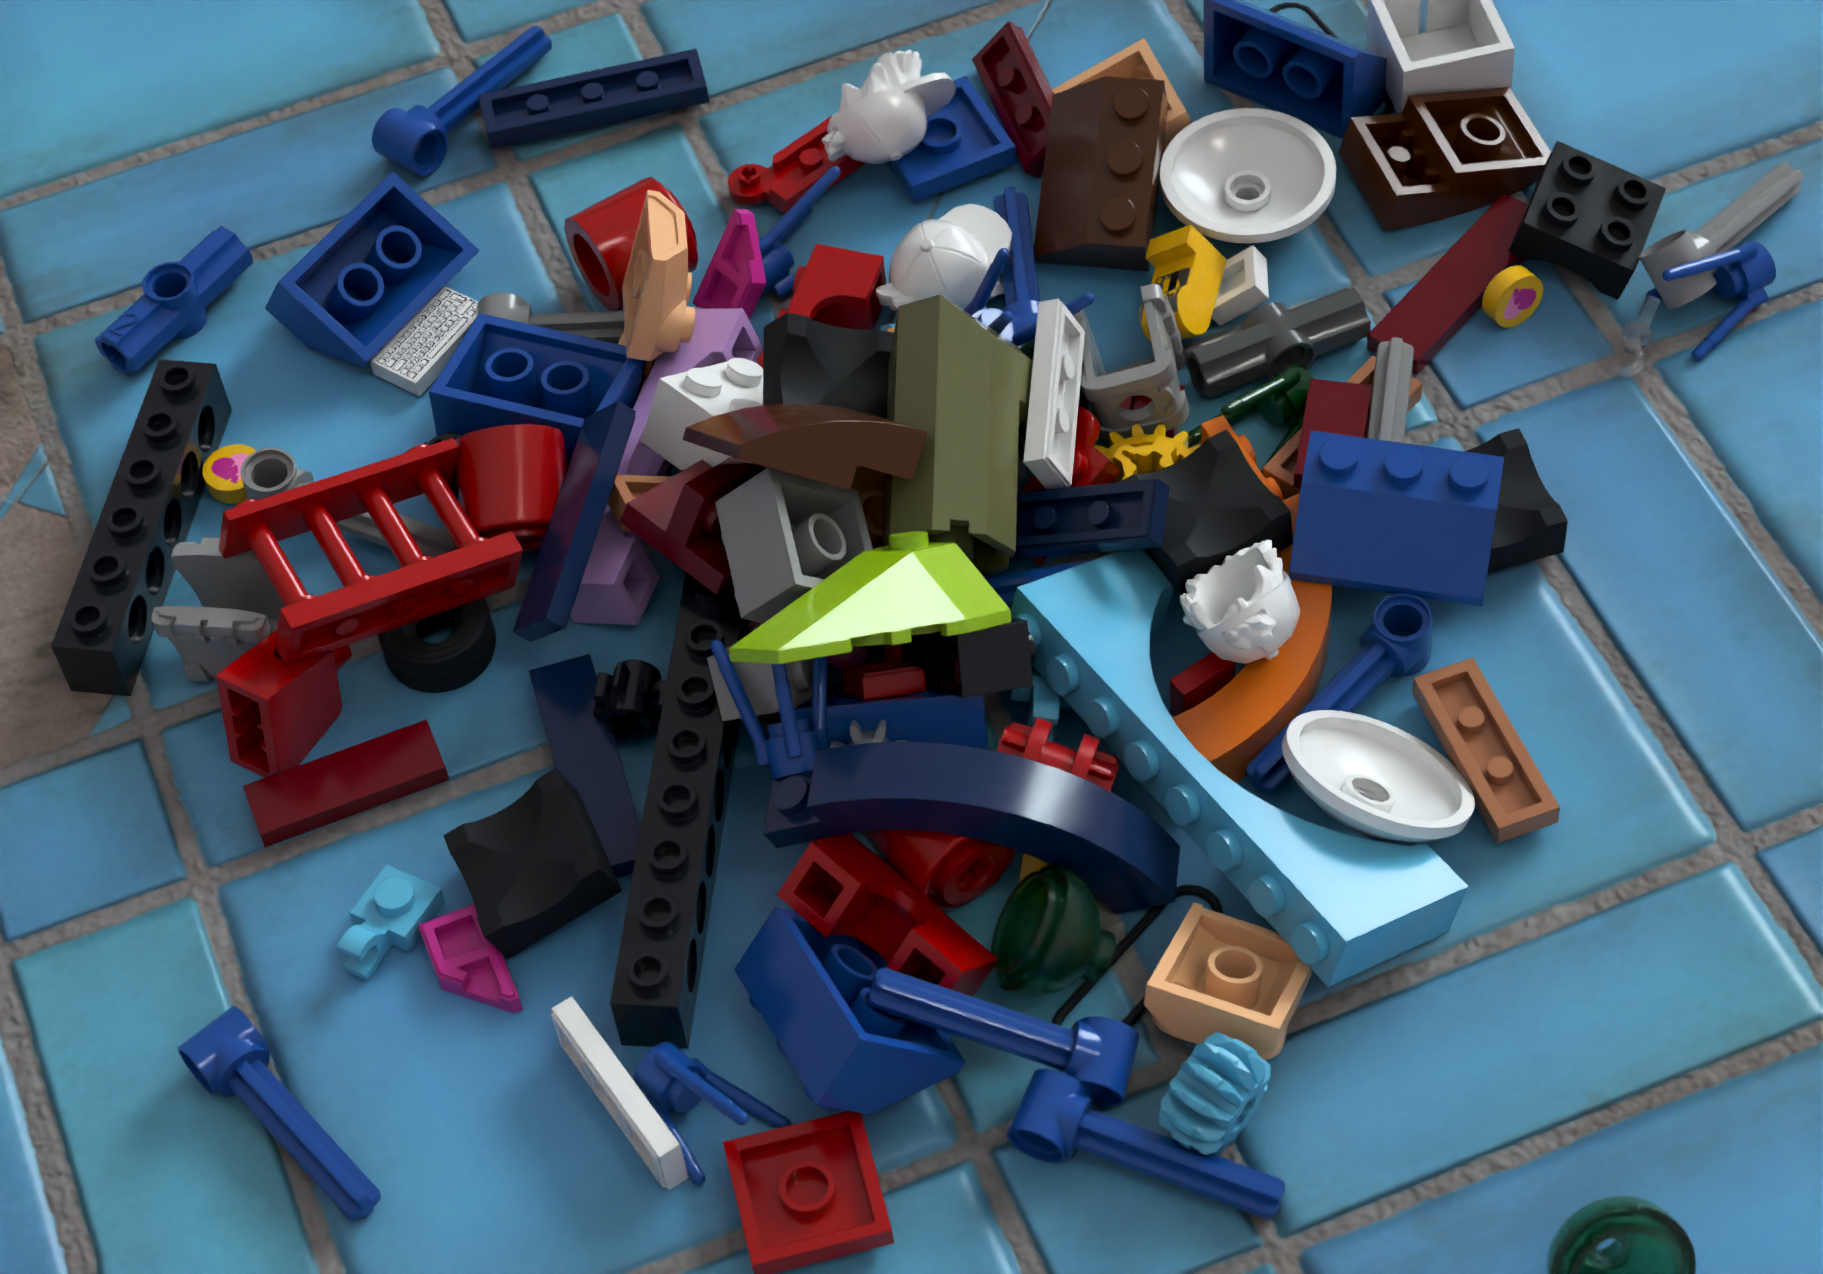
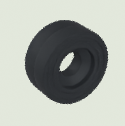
[377,598,496,693]

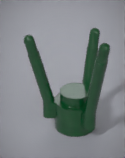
[1187,365,1314,473]

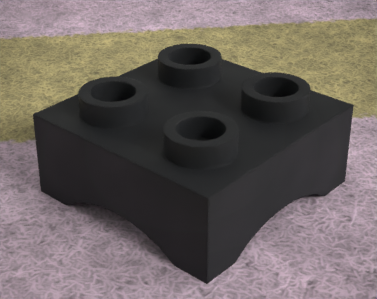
[1508,141,1666,300]
[763,312,894,419]
[1465,428,1568,573]
[1117,429,1293,596]
[443,768,622,959]

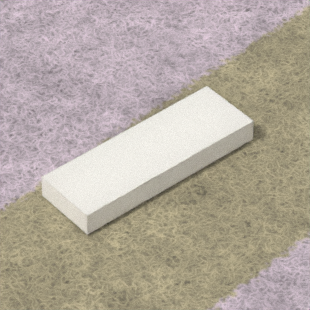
[1023,298,1085,489]
[551,996,689,1191]

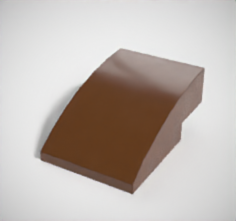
[1338,87,1551,230]
[682,403,927,490]

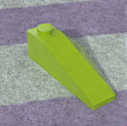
[729,531,1011,664]

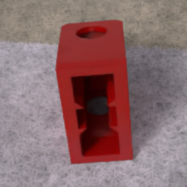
[216,630,352,778]

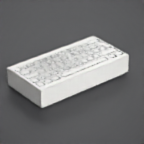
[370,287,478,397]

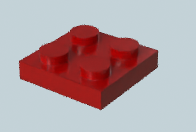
[723,1111,894,1274]

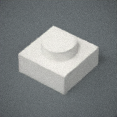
[1212,245,1269,326]

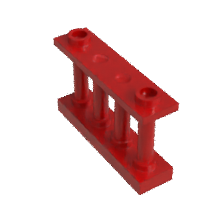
[218,438,523,666]

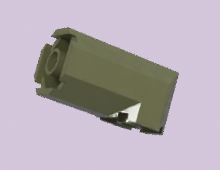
[882,294,1033,577]

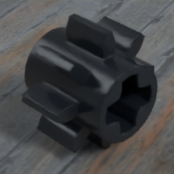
[593,659,666,740]

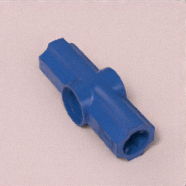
[95,226,253,377]

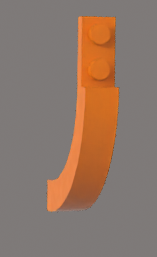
[1173,415,1332,784]

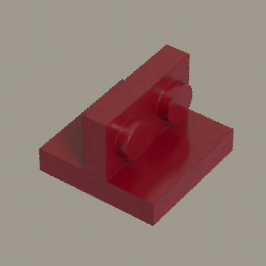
[620,457,767,595]

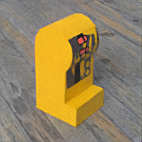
[1139,224,1227,344]

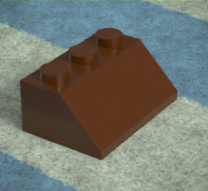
[1034,76,1168,271]

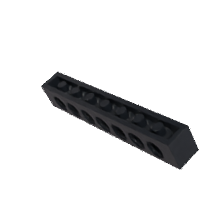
[610,572,751,1049]

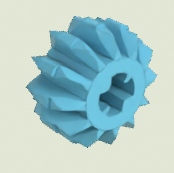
[1159,1032,1271,1156]

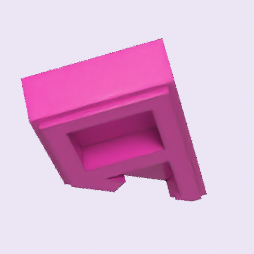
[692,209,766,320]
[418,904,523,1013]

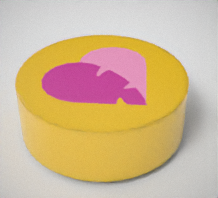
[1482,265,1543,328]
[202,444,256,504]

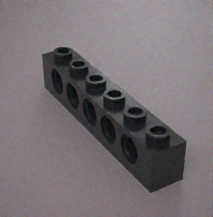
[51,359,232,696]

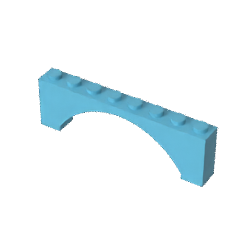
[1010,549,1468,987]

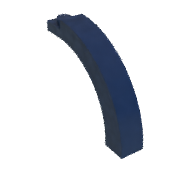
[763,742,1180,914]

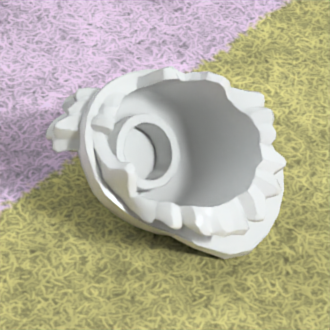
[821,49,956,164]
[875,203,1012,311]
[1180,540,1301,664]

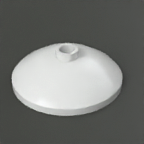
[1160,108,1336,244]
[1282,710,1475,842]

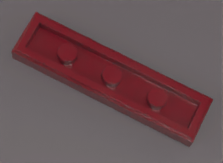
[1367,193,1528,375]

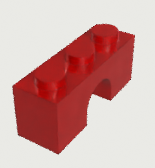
[757,244,886,368]
[777,833,999,997]

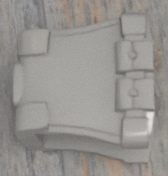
[1073,284,1189,443]
[151,537,285,682]

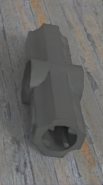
[1185,288,1371,398]

